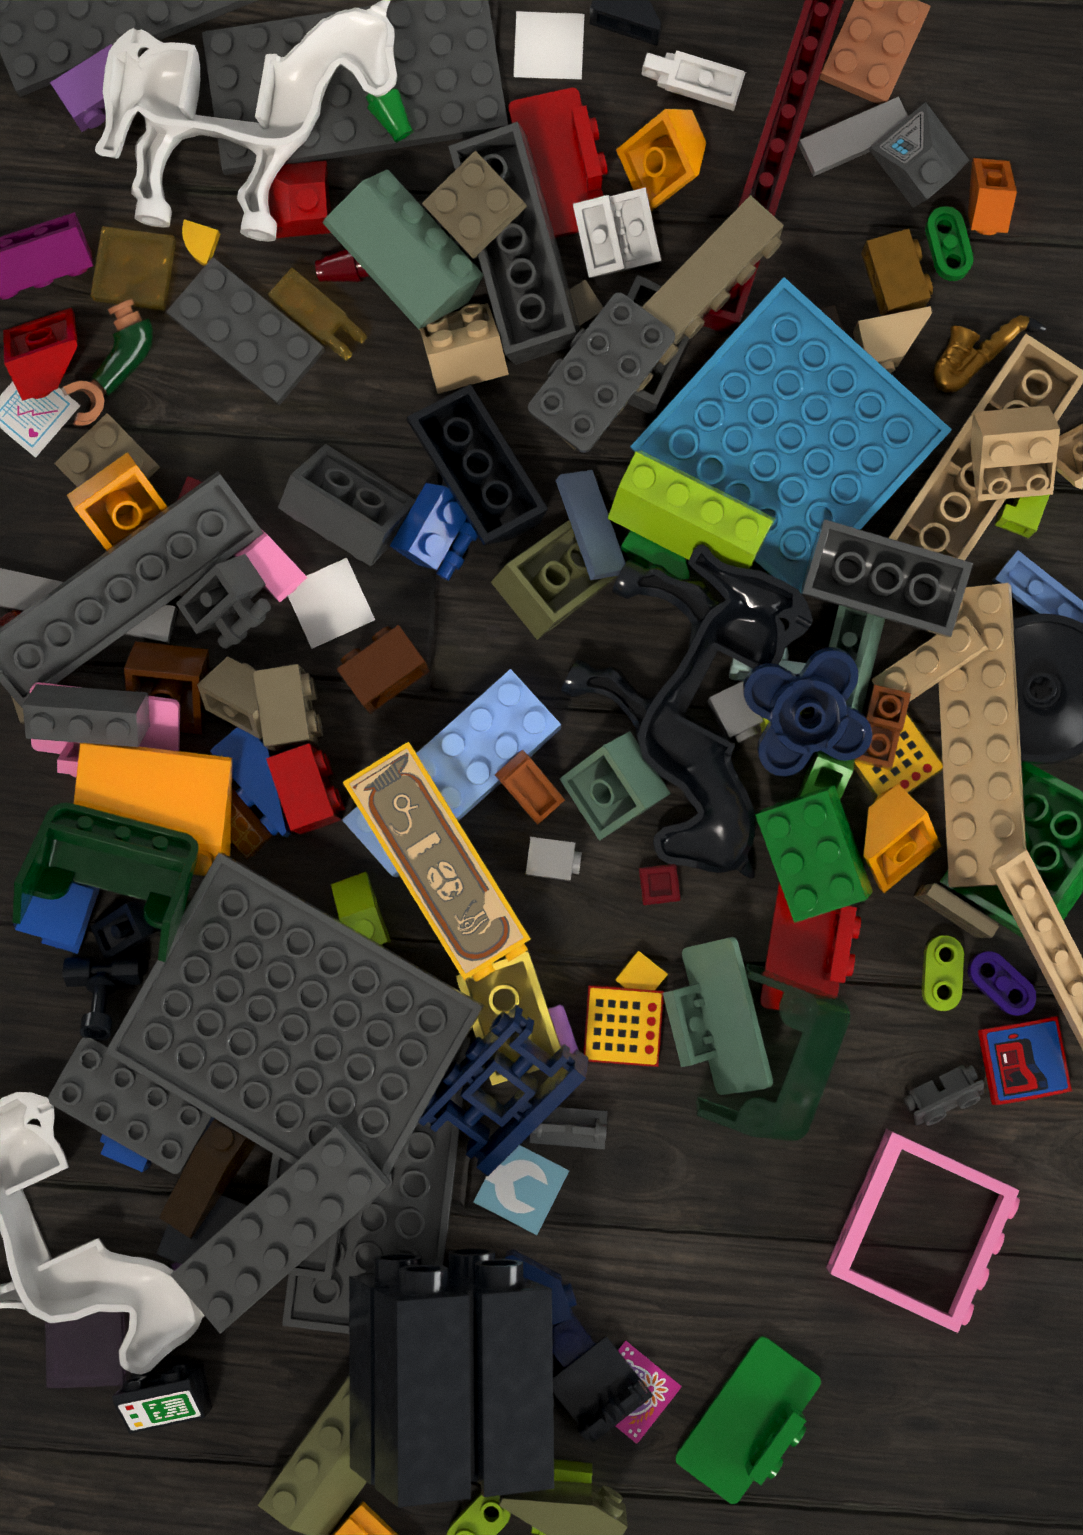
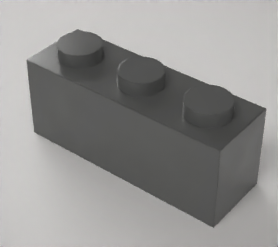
[23,684,150,747]

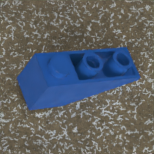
[210,727,291,838]

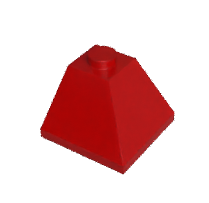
[268,161,331,238]
[3,307,78,401]

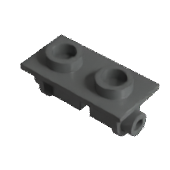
[903,1065,984,1126]
[529,1107,608,1149]

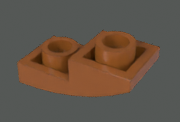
[855,685,911,770]

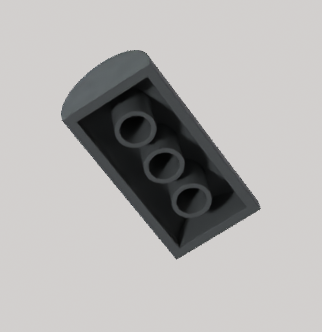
[801,519,973,638]

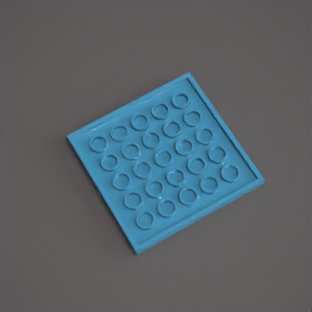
[630,277,952,593]

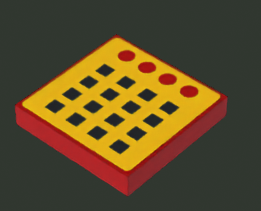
[583,985,664,1067]

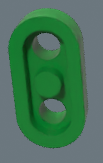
[925,206,974,281]

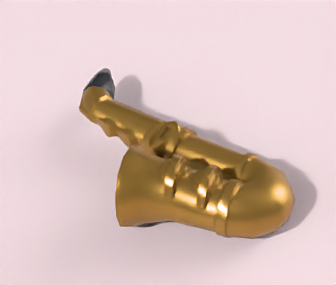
[933,315,1047,393]

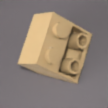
[420,303,509,394]
[970,405,1060,501]

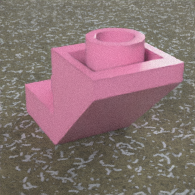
[233,529,307,602]

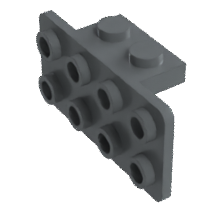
[528,293,675,453]
[48,1037,212,1174]

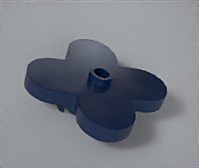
[743,647,872,776]

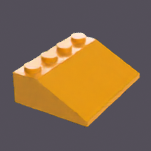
[73,743,233,876]

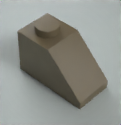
[197,656,262,739]

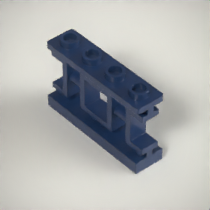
[418,1005,588,1176]

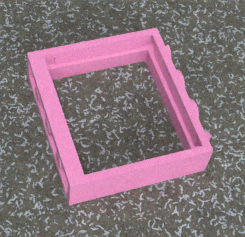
[826,1129,1020,1333]

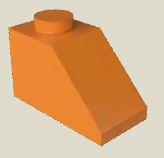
[968,158,1017,235]

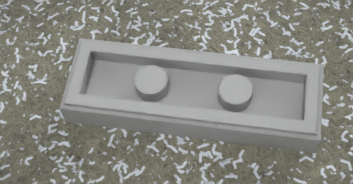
[798,97,908,177]

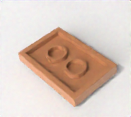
[819,0,931,105]

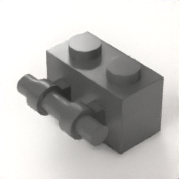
[176,554,271,649]

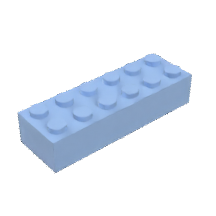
[342,669,561,877]

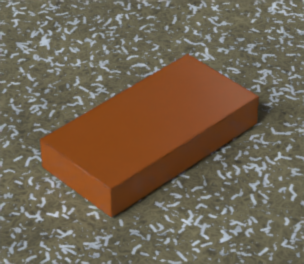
[495,750,565,824]

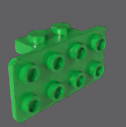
[675,1336,821,1504]

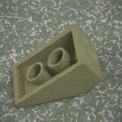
[491,520,619,640]
[499,1481,628,1535]

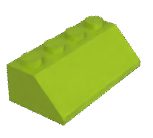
[608,451,776,569]

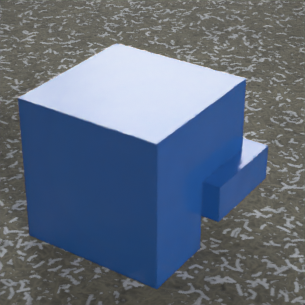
[13,882,100,954]

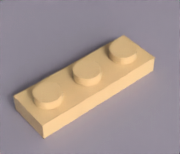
[872,616,988,702]

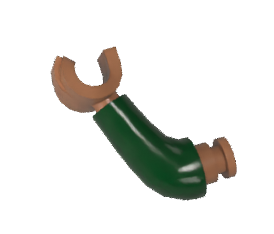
[61,299,153,426]

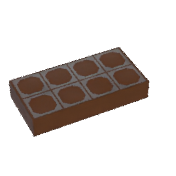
[231,788,273,860]

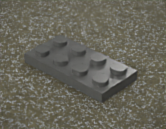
[166,257,326,406]

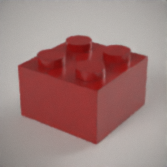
[266,743,345,835]

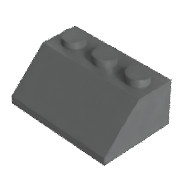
[278,444,416,566]

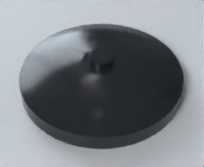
[1013,614,1083,764]

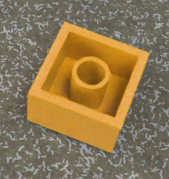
[67,452,168,551]

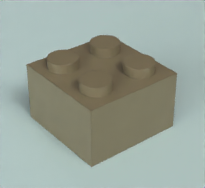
[253,664,323,753]

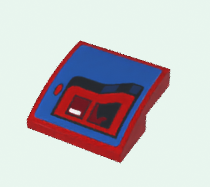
[978,1016,1072,1105]

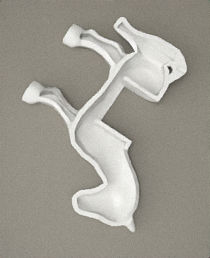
[95,0,398,242]
[0,1092,205,1375]

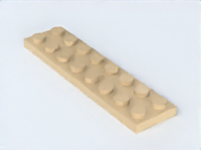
[936,583,1026,888]

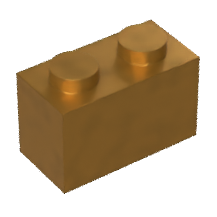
[861,229,933,316]

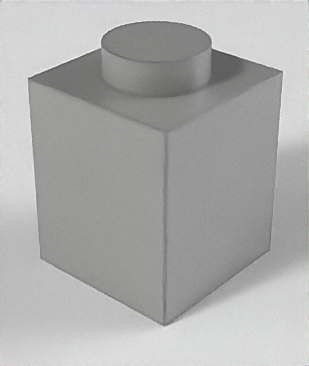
[707,681,763,743]
[526,837,582,881]

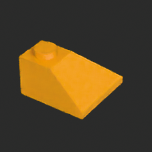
[616,109,706,212]
[863,784,941,893]

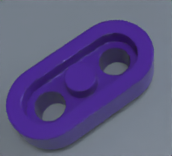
[968,951,1036,1016]

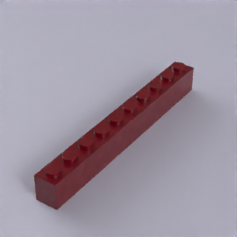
[703,0,844,335]

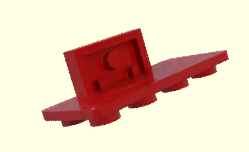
[509,87,608,238]
[760,882,861,1019]

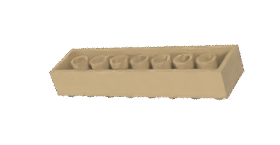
[888,334,1083,560]

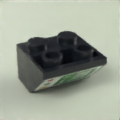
[112,1360,212,1434]

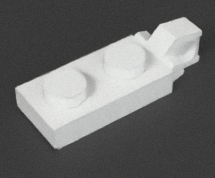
[642,50,746,111]

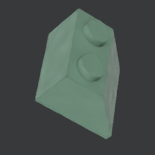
[559,731,671,841]

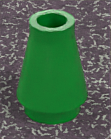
[365,88,414,142]

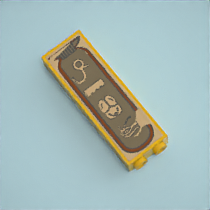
[343,742,531,982]

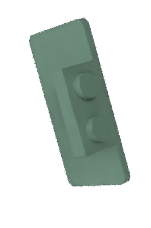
[663,937,773,1095]

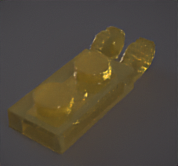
[268,268,367,361]

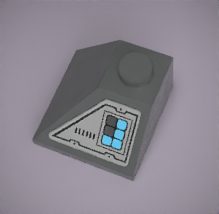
[869,102,970,208]

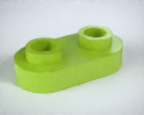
[922,936,964,1011]
[447,1492,511,1535]

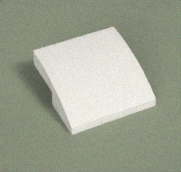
[573,188,662,278]

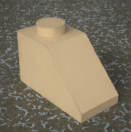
[853,306,932,373]

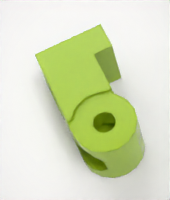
[994,495,1050,538]

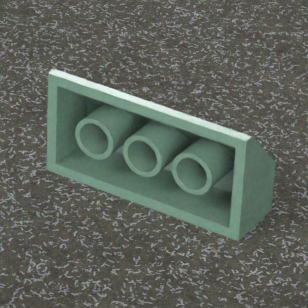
[323,169,484,330]

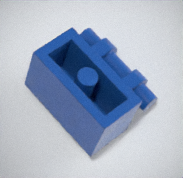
[390,483,478,581]

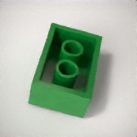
[755,785,873,923]

